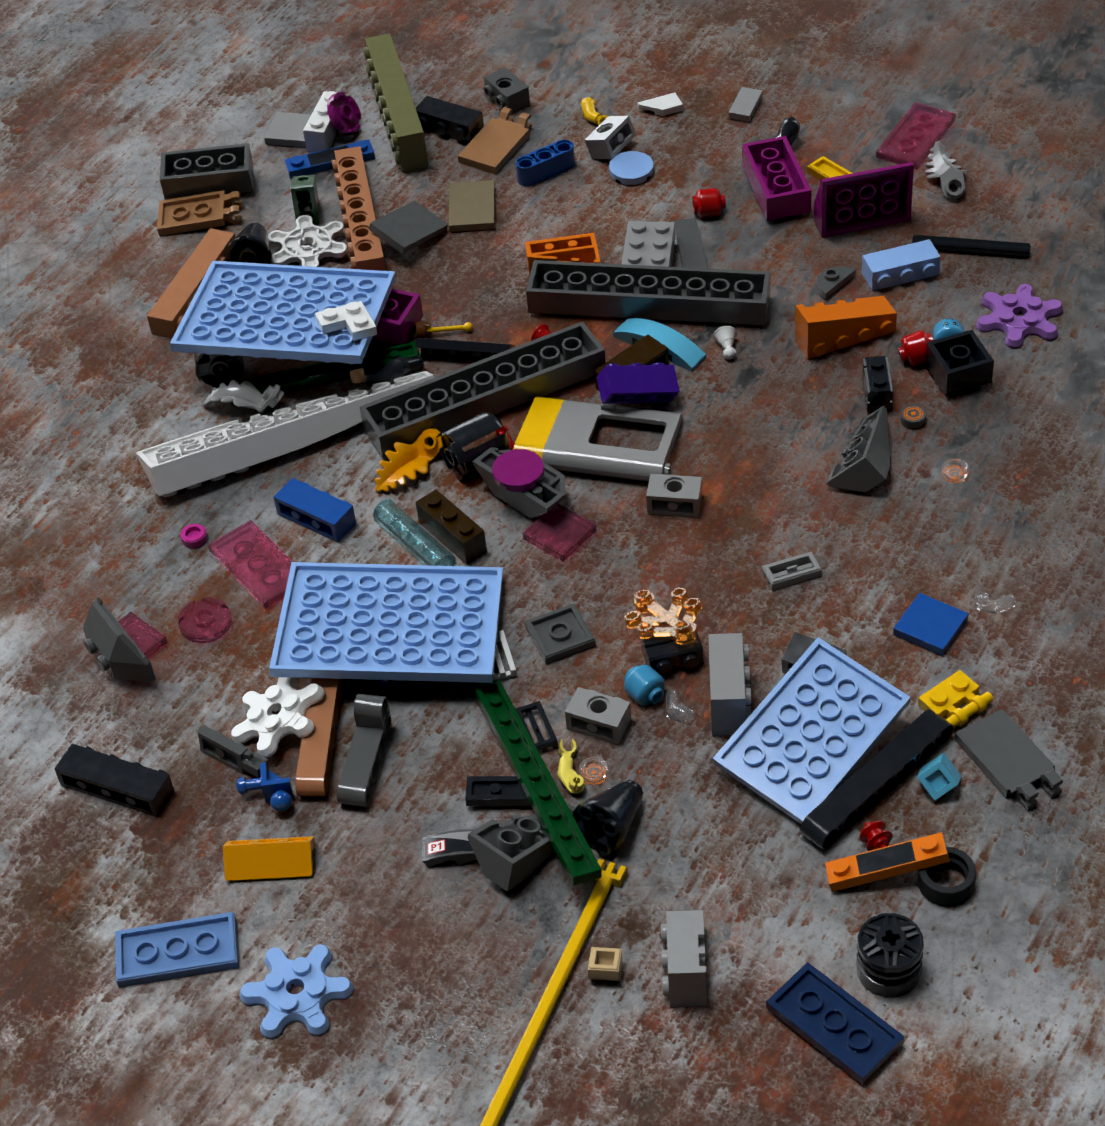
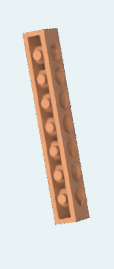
[332,146,386,271]

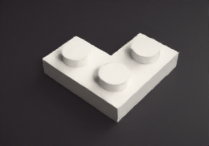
[315,301,377,341]

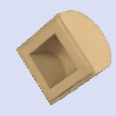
[588,947,622,981]

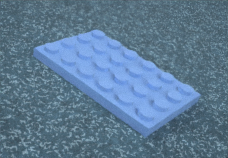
[713,637,911,824]

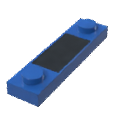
[284,140,375,179]

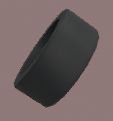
[918,847,976,907]

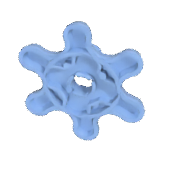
[239,945,354,1039]

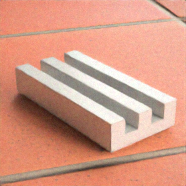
[493,630,517,680]

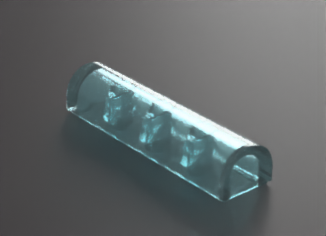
[373,499,457,566]

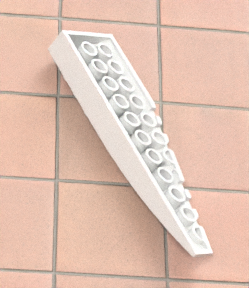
[136,371,434,497]

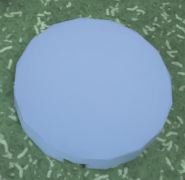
[609,151,654,185]

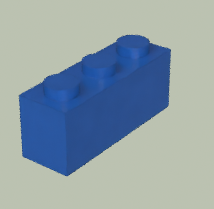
[273,478,356,543]

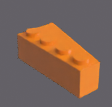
[795,296,897,360]

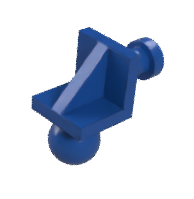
[236,762,294,812]

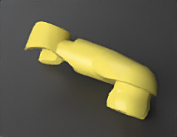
[557,739,585,794]

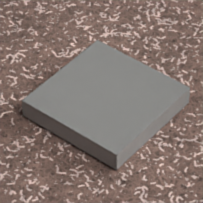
[264,112,311,147]

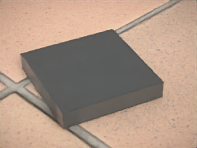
[524,603,596,664]

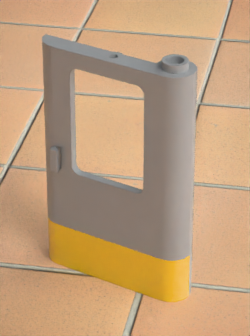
[513,397,683,482]

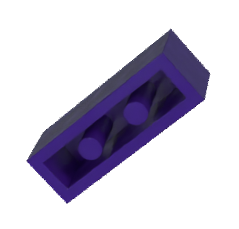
[597,363,680,404]

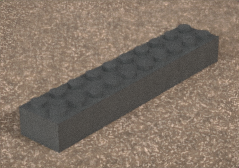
[526,260,770,325]
[360,321,606,458]

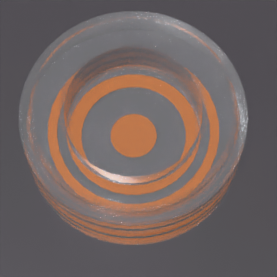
[942,459,968,483]
[579,756,608,785]

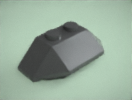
[473,447,565,518]
[83,597,156,682]

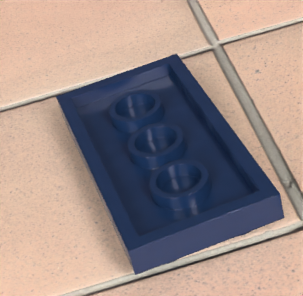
[766,962,905,1085]

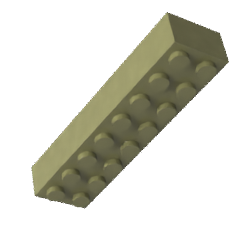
[363,33,428,173]

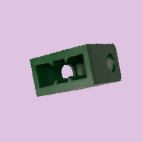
[291,175,320,225]

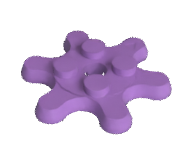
[976,284,1063,348]

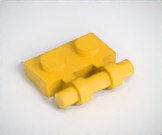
[918,670,993,727]

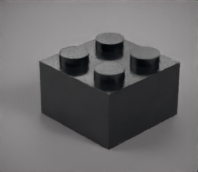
[925,330,994,396]

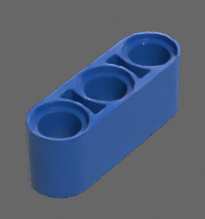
[516,140,575,186]

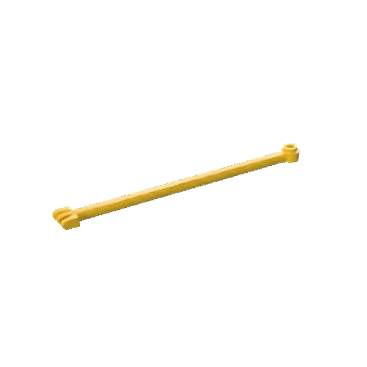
[480,858,628,1126]

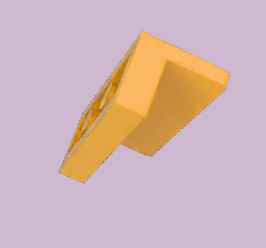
[223,836,315,881]

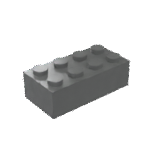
[160,143,253,200]

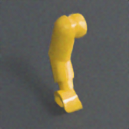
[581,97,608,126]

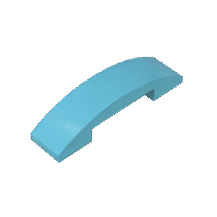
[613,318,706,371]

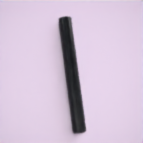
[912,235,1031,257]

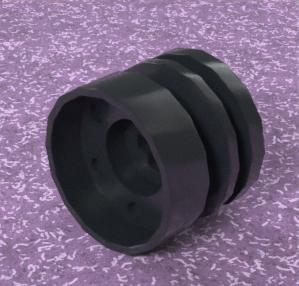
[856,913,924,997]

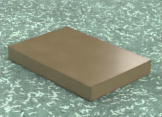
[448,180,495,232]

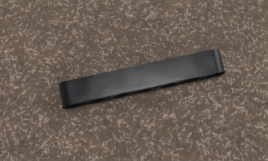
[799,709,954,850]

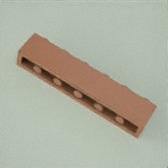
[147,228,235,338]

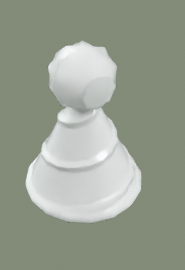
[713,326,737,360]

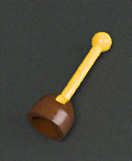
[415,321,473,339]

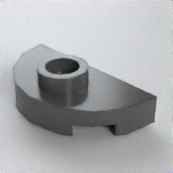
[817,266,856,300]

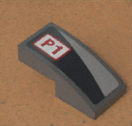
[422,829,477,867]

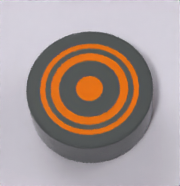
[900,405,926,429]

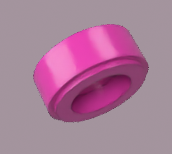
[180,524,208,549]

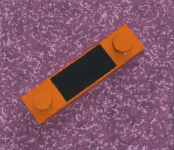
[825,832,950,892]

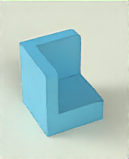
[917,753,961,801]

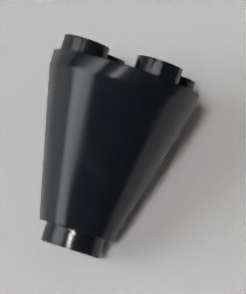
[573,780,643,856]

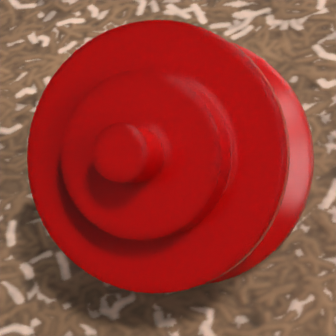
[859,821,893,851]

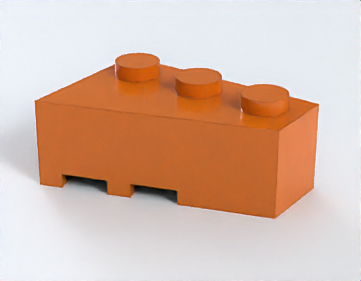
[525,233,601,277]

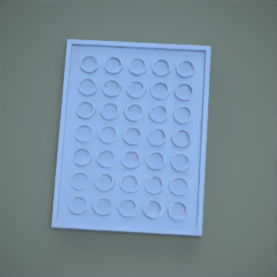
[170,261,396,364]
[269,562,503,683]

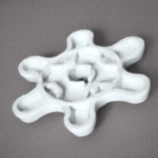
[268,215,347,267]
[231,677,325,758]

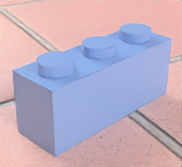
[862,239,940,291]

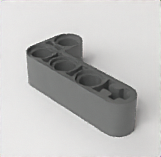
[337,694,391,807]

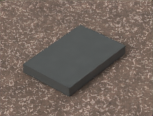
[369,201,448,254]

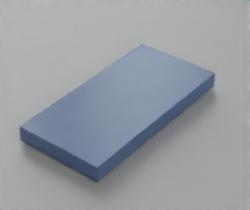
[115,912,239,987]

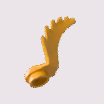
[374,429,443,492]

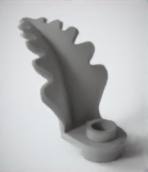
[925,141,967,200]
[203,380,284,412]

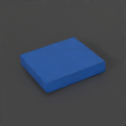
[893,593,969,656]

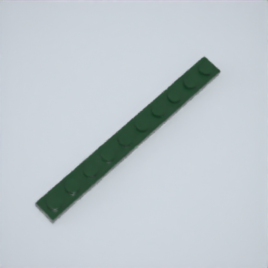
[473,679,602,886]

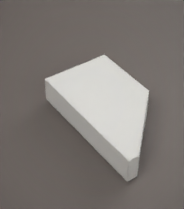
[638,92,683,116]

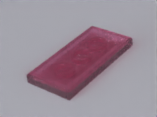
[876,102,956,170]
[208,520,292,609]

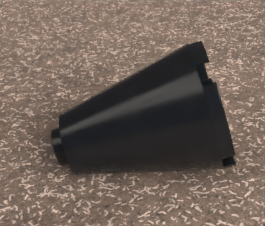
[225,223,272,264]

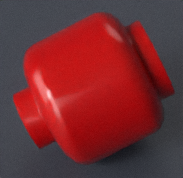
[692,188,726,219]
[897,330,933,367]

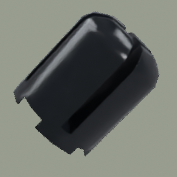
[194,353,244,388]
[436,412,510,480]

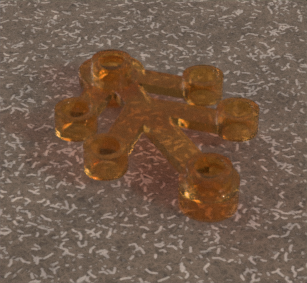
[624,588,702,645]

